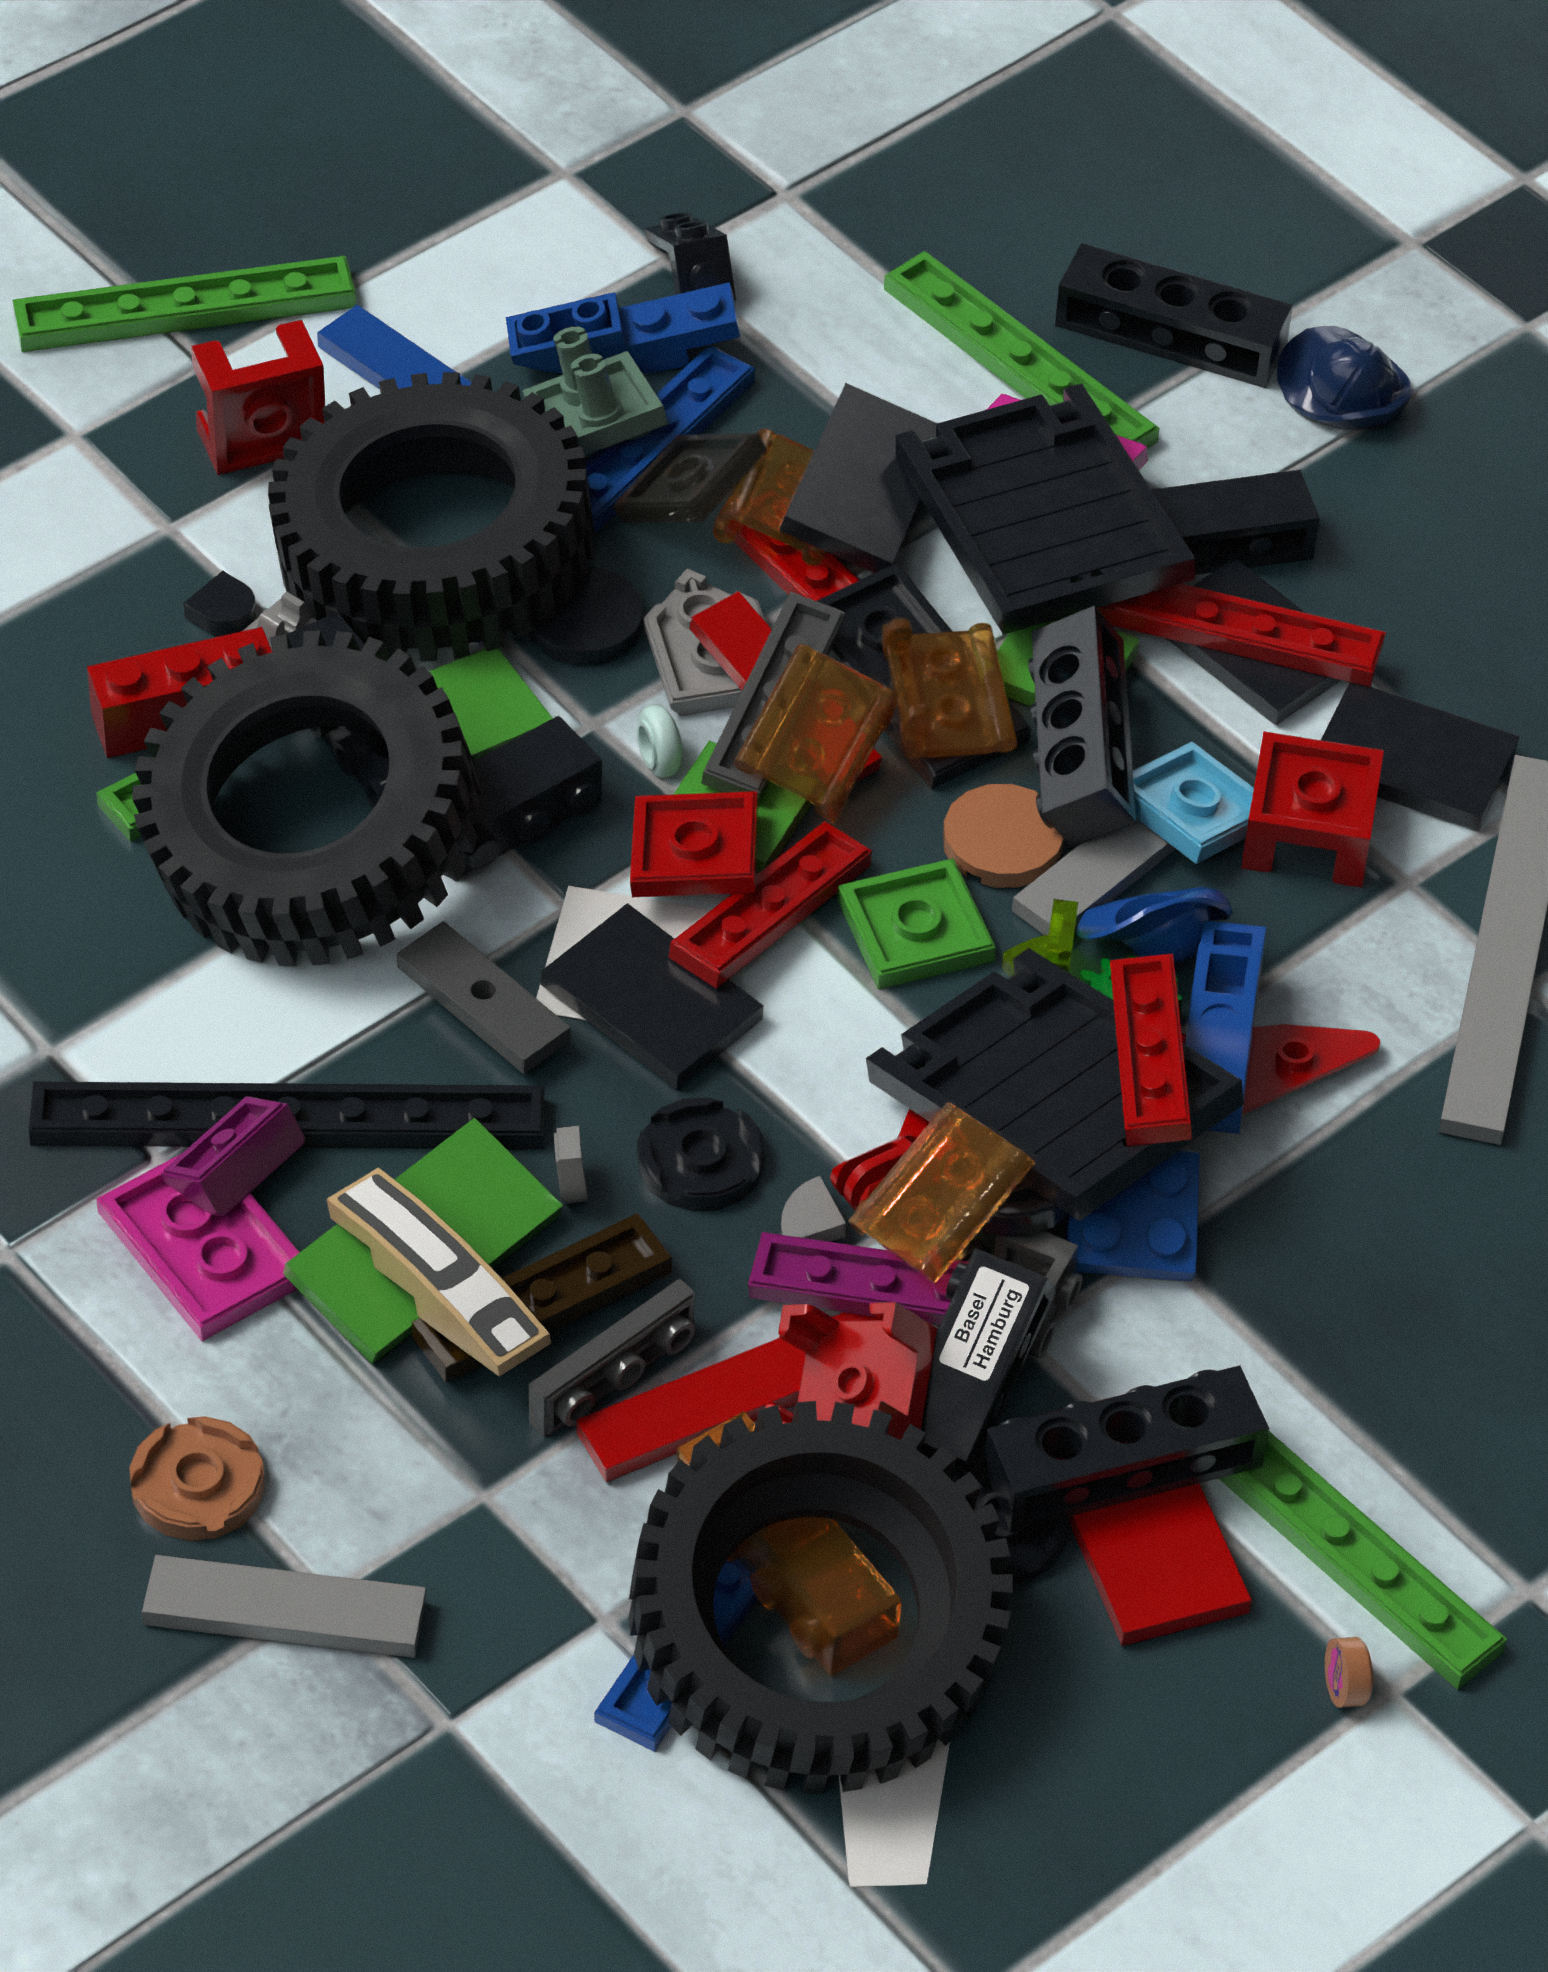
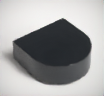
[183,570,256,636]

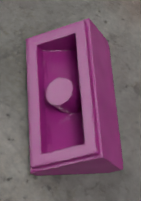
[160,1096,305,1217]

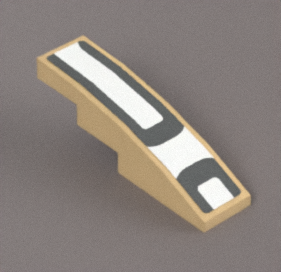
[327,1167,551,1377]

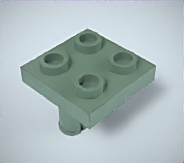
[522,327,668,459]

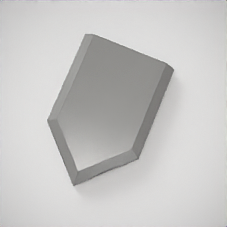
[643,568,765,716]

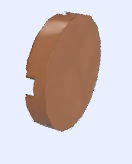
[943,784,1064,888]
[129,1416,265,1541]

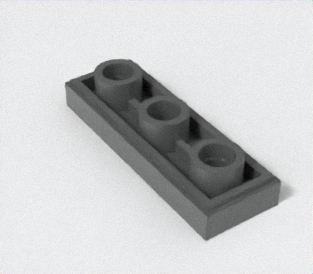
[397,921,571,1074]
[529,1278,695,1437]

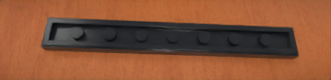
[29,1081,545,1149]

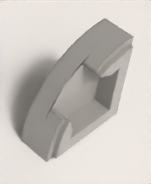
[781,1176,846,1242]

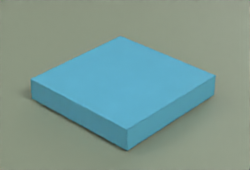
[1133,742,1254,864]

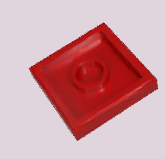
[630,791,759,898]

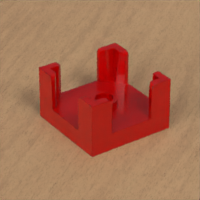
[191,320,325,475]
[1241,731,1384,888]
[765,1302,937,1440]

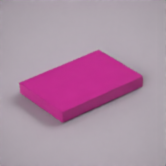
[96,1154,300,1341]

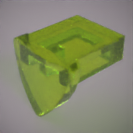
[1002,899,1078,977]

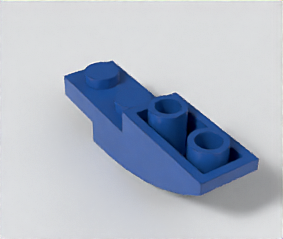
[505,282,741,374]
[1185,920,1266,1134]

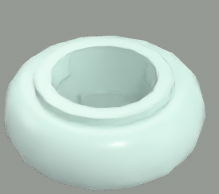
[636,704,683,778]

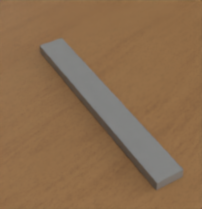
[1438,755,1548,1145]

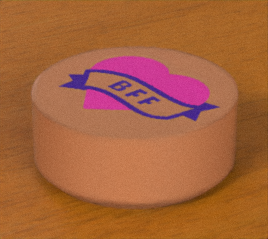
[1325,1637,1373,1708]

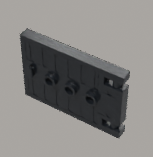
[895,383,1195,635]
[866,948,1244,1221]

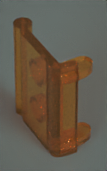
[713,428,827,566]
[882,618,1017,759]
[734,644,898,823]
[848,1102,1035,1284]

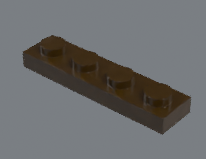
[412,1213,672,1383]

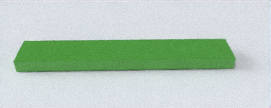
[884,251,1160,449]
[12,256,356,352]
[1183,1426,1507,1690]

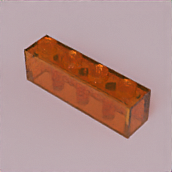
[677,1411,901,1676]

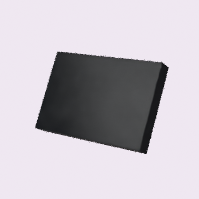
[1166,558,1341,725]
[1321,682,1520,831]
[541,903,764,1089]

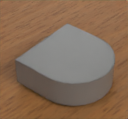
[554,1126,588,1204]

